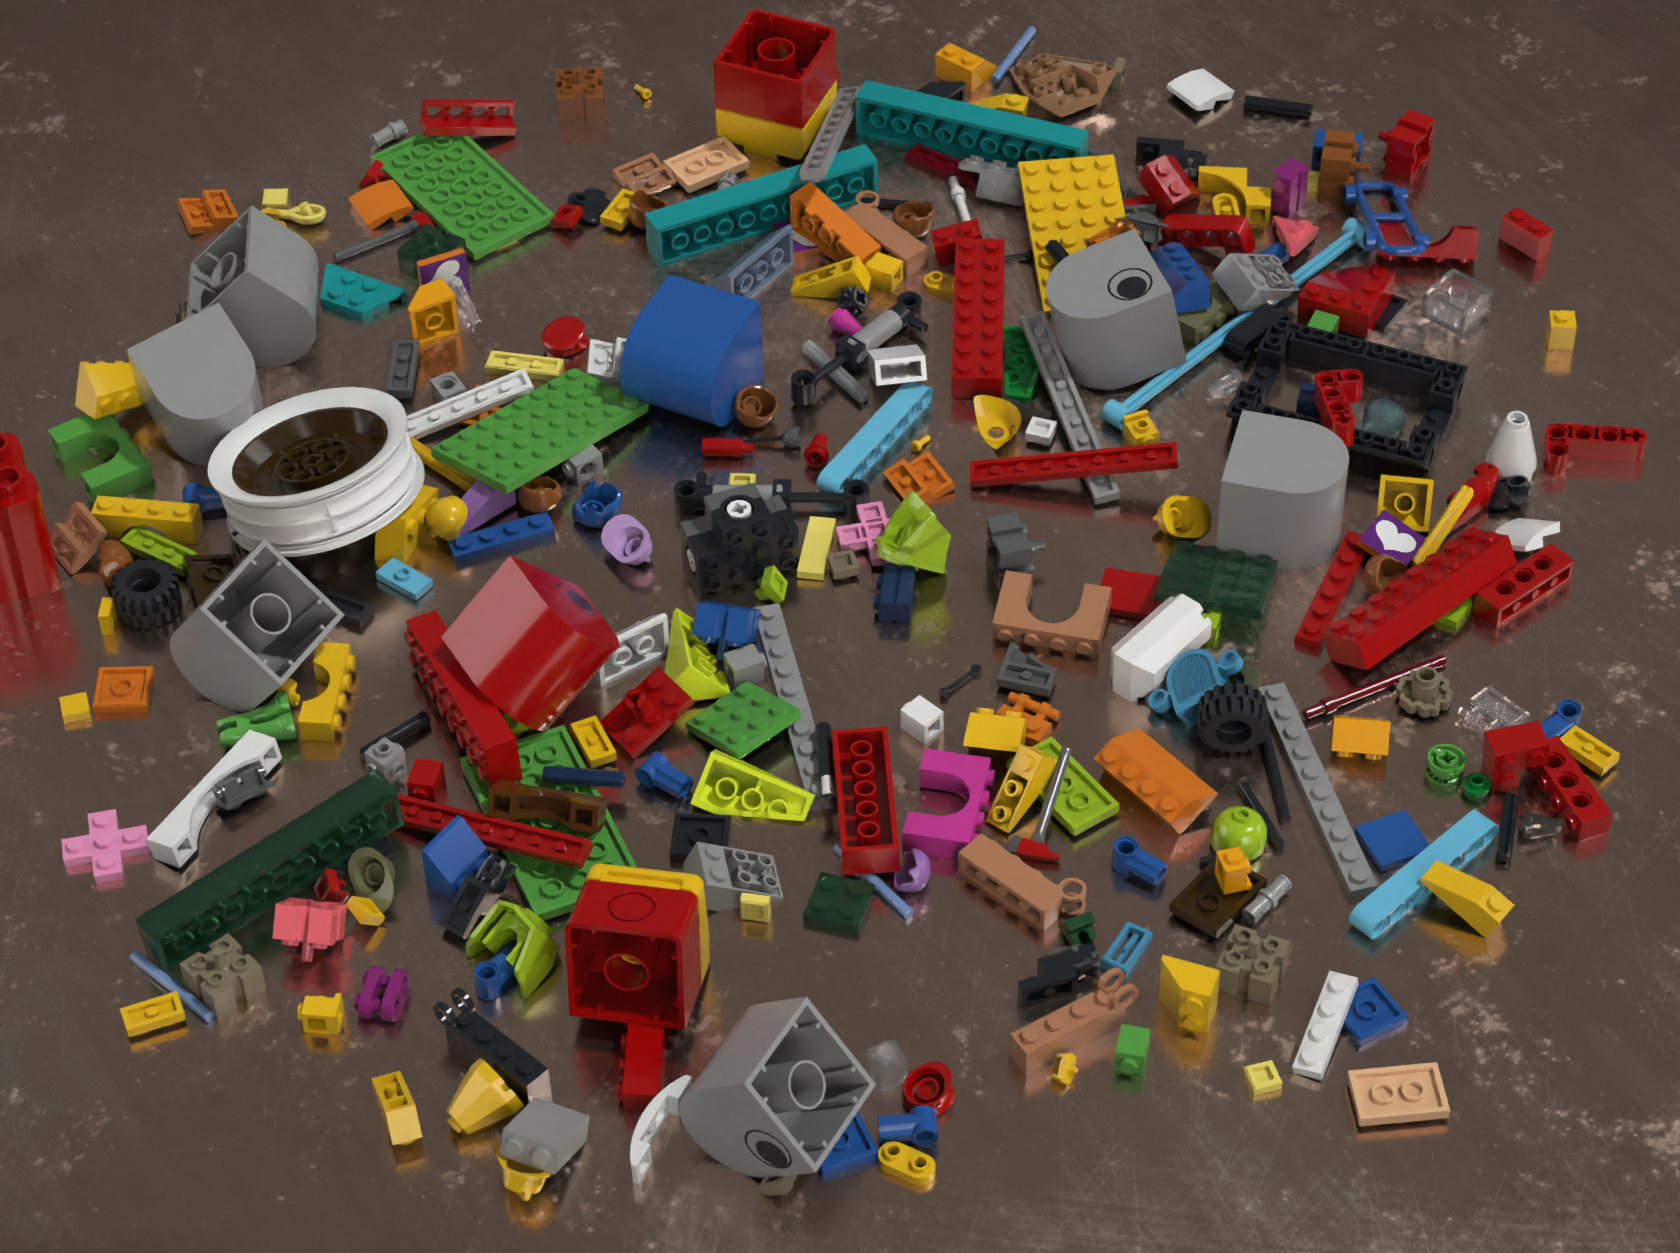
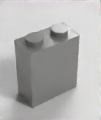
[500,1097,590,1175]

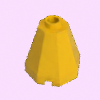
[446,1058,524,1135]

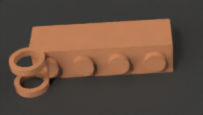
[845,190,928,279]
[958,833,1087,931]
[1009,968,1139,1076]

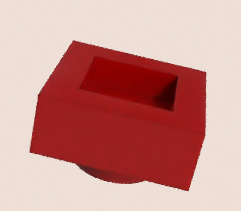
[550,204,584,229]

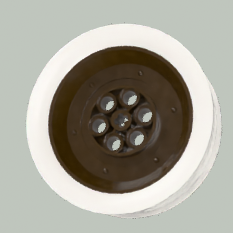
[208,387,425,557]

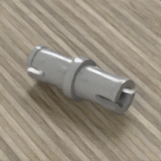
[1241,874,1292,924]

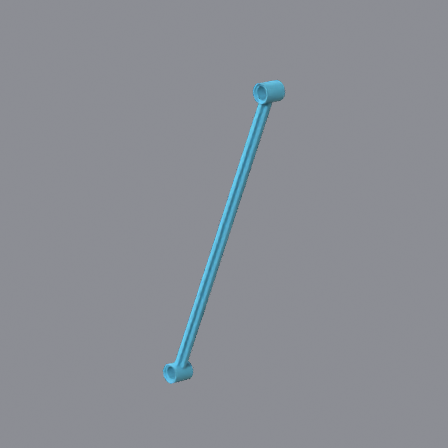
[1100,217,1369,431]

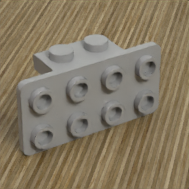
[958,155,1024,206]

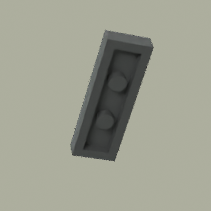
[386,340,420,398]

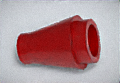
[803,433,829,468]

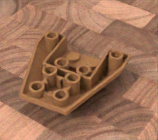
[1008,53,1116,118]

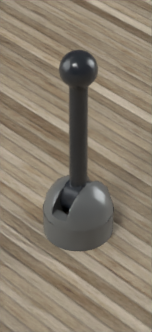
[739,427,801,448]

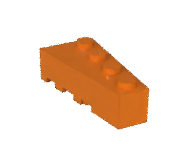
[790,182,881,266]

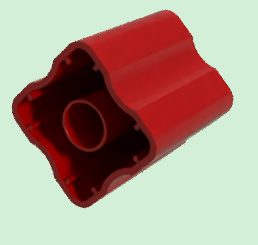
[0,432,60,605]

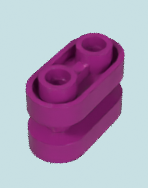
[354,965,409,1022]

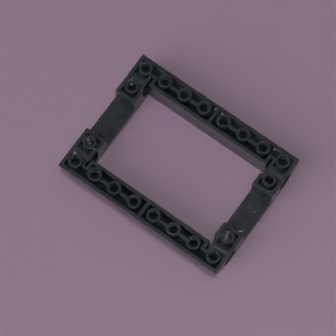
[1226,318,1468,470]

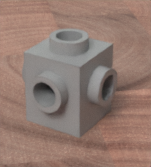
[364,737,407,788]

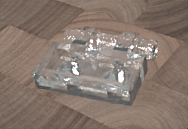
[1457,685,1531,738]

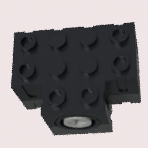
[680,483,800,595]

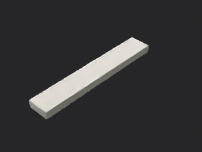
[407,368,534,440]

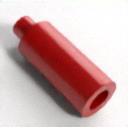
[702,438,754,457]

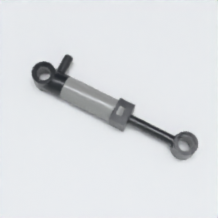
[791,291,928,405]
[674,471,870,516]

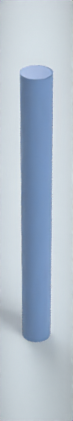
[990,26,1036,84]
[833,842,914,919]
[130,950,215,1022]

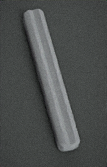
[802,340,869,403]

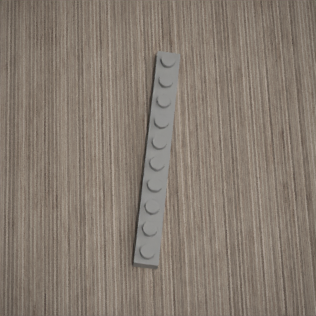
[800,86,861,182]
[1019,310,1120,505]
[754,603,837,811]
[1259,682,1378,899]

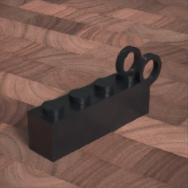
[433,988,551,1106]

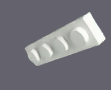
[1292,971,1358,1081]

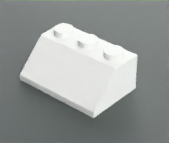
[593,613,669,687]

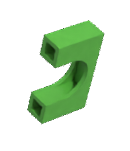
[48,414,153,503]

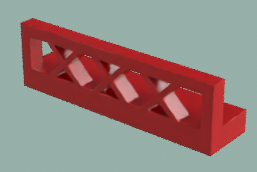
[419,99,517,136]

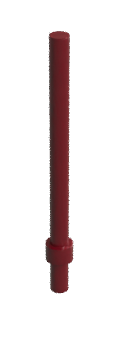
[1302,655,1447,720]

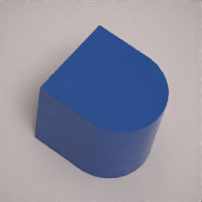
[620,274,764,427]

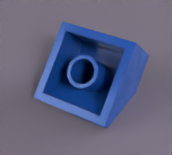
[421,815,488,902]

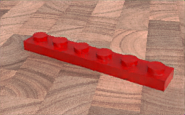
[1294,530,1368,650]

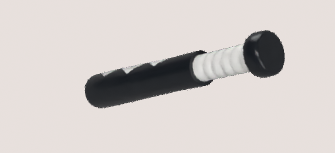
[815,722,837,809]

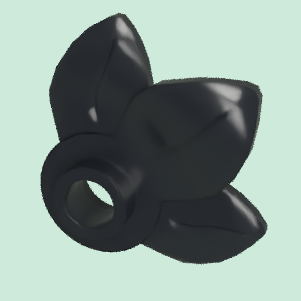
[567,188,611,224]
[1489,475,1531,510]

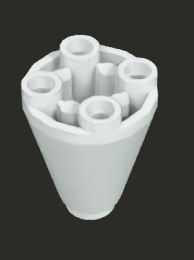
[1485,411,1537,481]

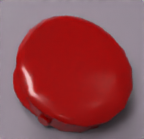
[541,316,589,357]
[901,1061,955,1115]

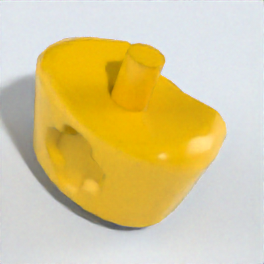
[277,678,300,707]
[1051,1053,1078,1085]

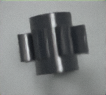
[837,286,868,317]

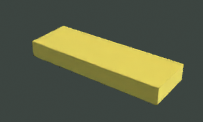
[485,350,564,381]
[797,516,836,580]

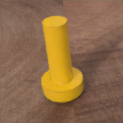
[634,84,651,99]
[910,435,931,452]

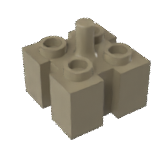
[1216,924,1291,1006]
[180,933,266,1020]

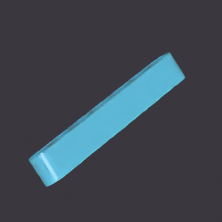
[816,381,933,492]
[1348,809,1499,940]

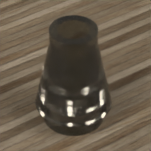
[1517,811,1562,840]

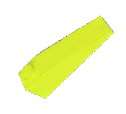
[665,608,730,701]
[690,749,815,821]

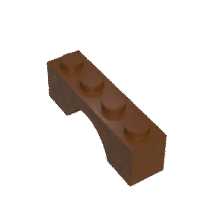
[487,780,608,834]

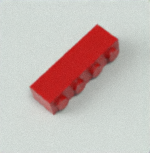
[617,999,667,1112]

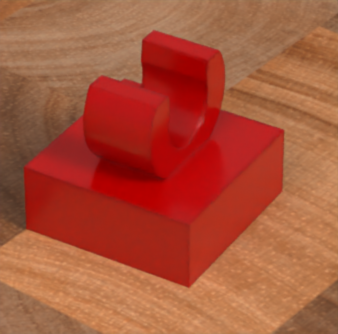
[358,159,389,190]
[314,868,349,903]

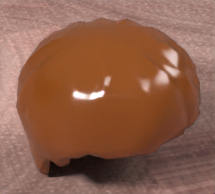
[628,190,669,230]
[892,201,934,238]
[733,384,778,428]
[517,476,562,514]
[98,540,134,587]
[1363,554,1407,596]

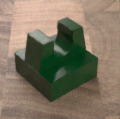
[1058,911,1096,946]

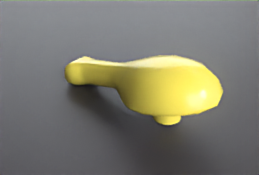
[265,202,326,225]

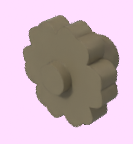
[1396,666,1453,717]

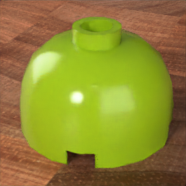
[1210,806,1267,861]

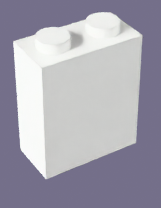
[867,345,927,386]

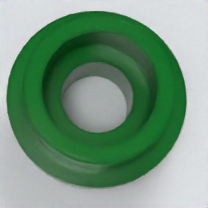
[1462,773,1491,799]

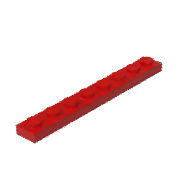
[970,442,1178,488]
[382,793,594,869]

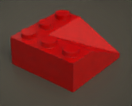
[1297,265,1396,338]

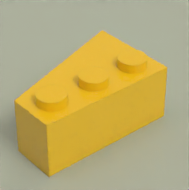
[375,485,439,564]

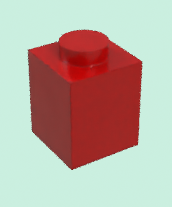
[406,758,446,803]

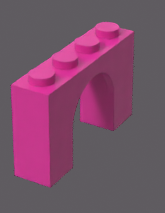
[902,748,995,859]

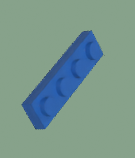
[447,511,556,564]

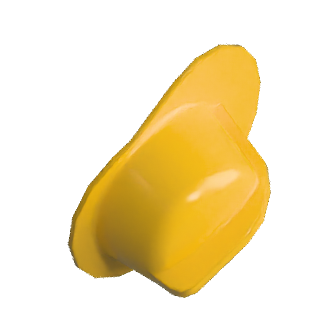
[1153,495,1212,538]
[496,1148,552,1201]

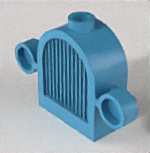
[1148,649,1243,728]

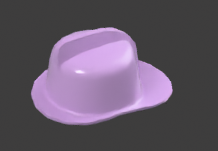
[601,514,653,565]

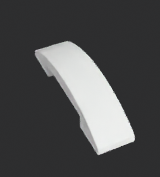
[630,1075,692,1185]

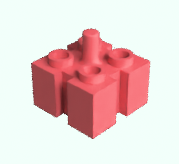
[273,897,347,962]

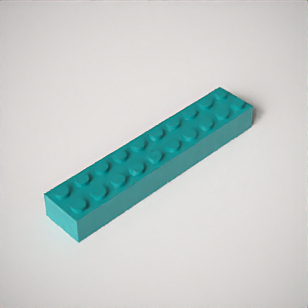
[855,80,1089,168]
[645,144,878,268]

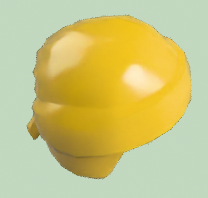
[426,495,468,541]

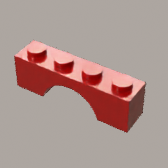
[1376,222,1479,263]

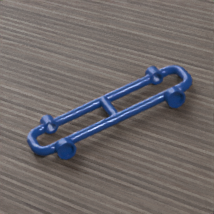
[1343,181,1430,256]

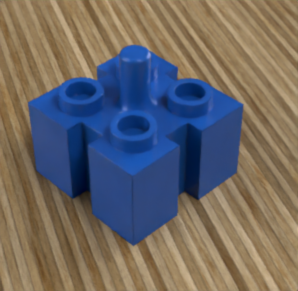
[692,601,761,660]

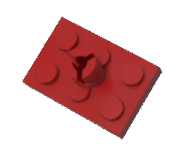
[600,667,695,760]

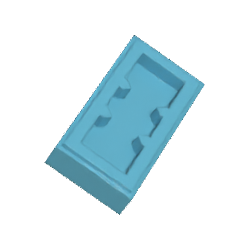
[375,557,433,601]

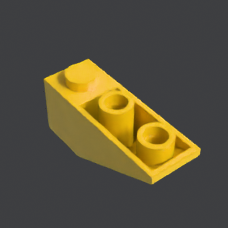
[985,744,1058,833]

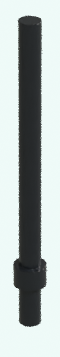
[1262,714,1291,823]

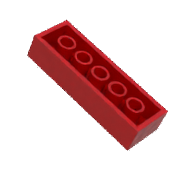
[832,727,900,875]

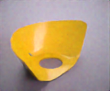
[973,395,1021,449]

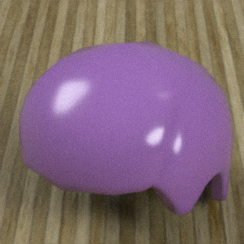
[894,848,931,892]

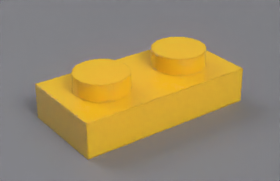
[600,188,635,231]
[570,715,617,768]
[1560,725,1620,776]
[120,991,186,1037]

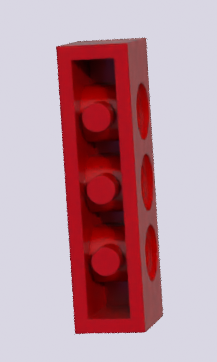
[1473,543,1574,628]
[1526,735,1612,842]

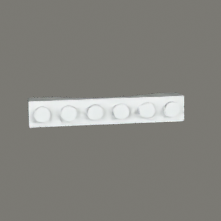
[146,730,282,868]

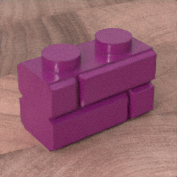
[1271,158,1309,218]

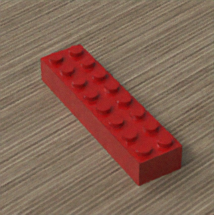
[951,238,1005,399]
[1322,527,1517,670]
[404,610,523,787]

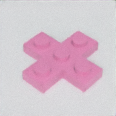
[836,501,892,567]
[61,809,150,884]

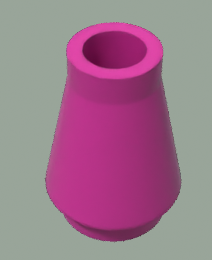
[828,308,863,336]

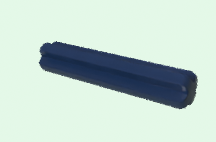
[542,766,626,788]

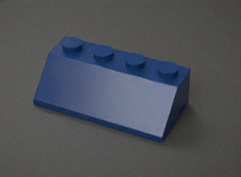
[1151,242,1211,313]

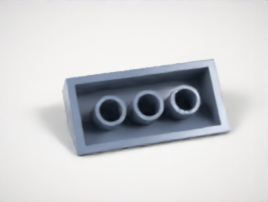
[708,225,794,299]

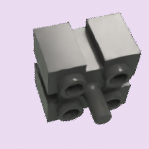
[986,512,1046,591]

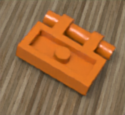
[995,692,1061,746]

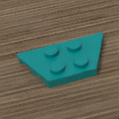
[320,263,408,320]

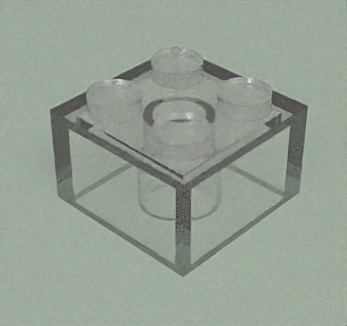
[1421,268,1493,337]

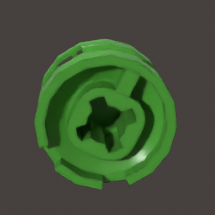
[1425,743,1467,787]

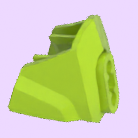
[874,491,951,574]
[466,900,560,999]

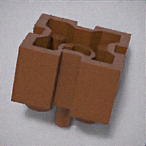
[556,66,605,121]
[1318,129,1371,199]

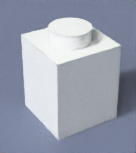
[900,695,944,745]

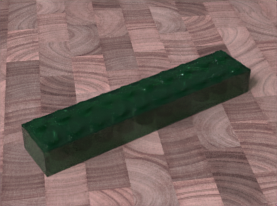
[135,768,405,975]

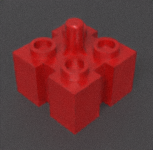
[1378,109,1435,182]

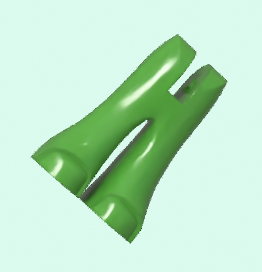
[216,692,298,748]

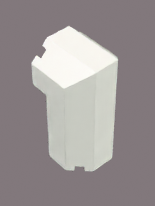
[1110,594,1212,702]

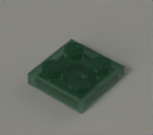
[803,872,875,934]

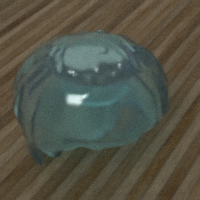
[1361,398,1407,438]

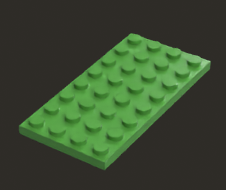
[370,132,555,261]
[431,368,648,494]
[460,725,637,921]

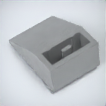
[1212,253,1300,311]
[683,842,784,911]

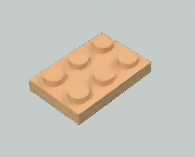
[664,136,749,193]
[1347,1062,1450,1126]

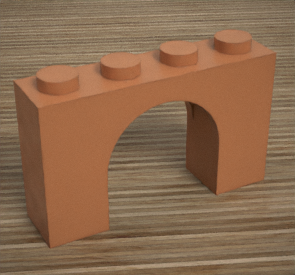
[992,570,1112,655]

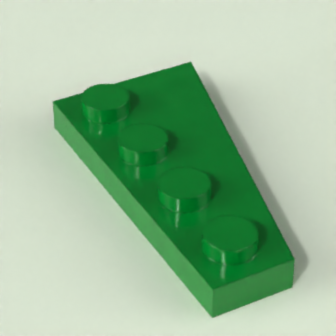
[1003,324,1040,406]

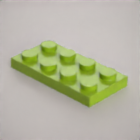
[1007,736,1120,836]

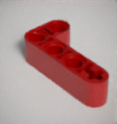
[1159,214,1256,256]
[1314,369,1363,447]
[1543,423,1648,475]

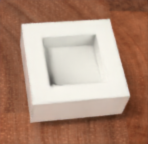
[1025,416,1057,446]

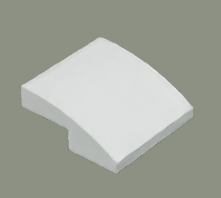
[1166,69,1234,111]
[586,337,626,382]
[1494,518,1560,552]

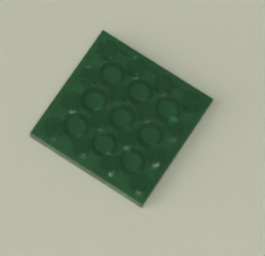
[1154,541,1278,620]

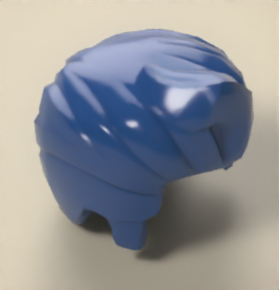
[572,480,623,528]

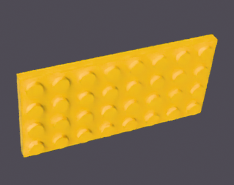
[1018,154,1125,317]

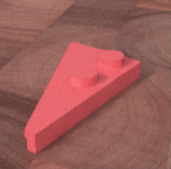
[1272,216,1319,257]

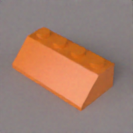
[1093,728,1218,835]

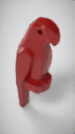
[1446,463,1499,534]

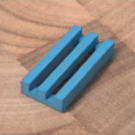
[1100,921,1153,978]

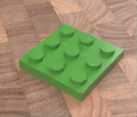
[685,681,802,759]

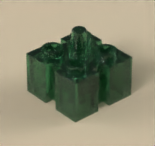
[397,223,468,279]

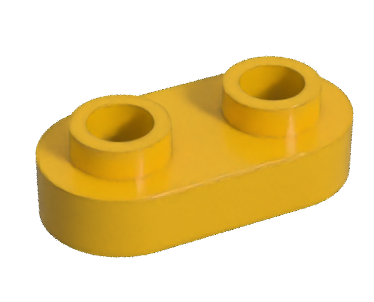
[1212,193,1240,215]
[924,271,954,299]
[878,1141,936,1186]

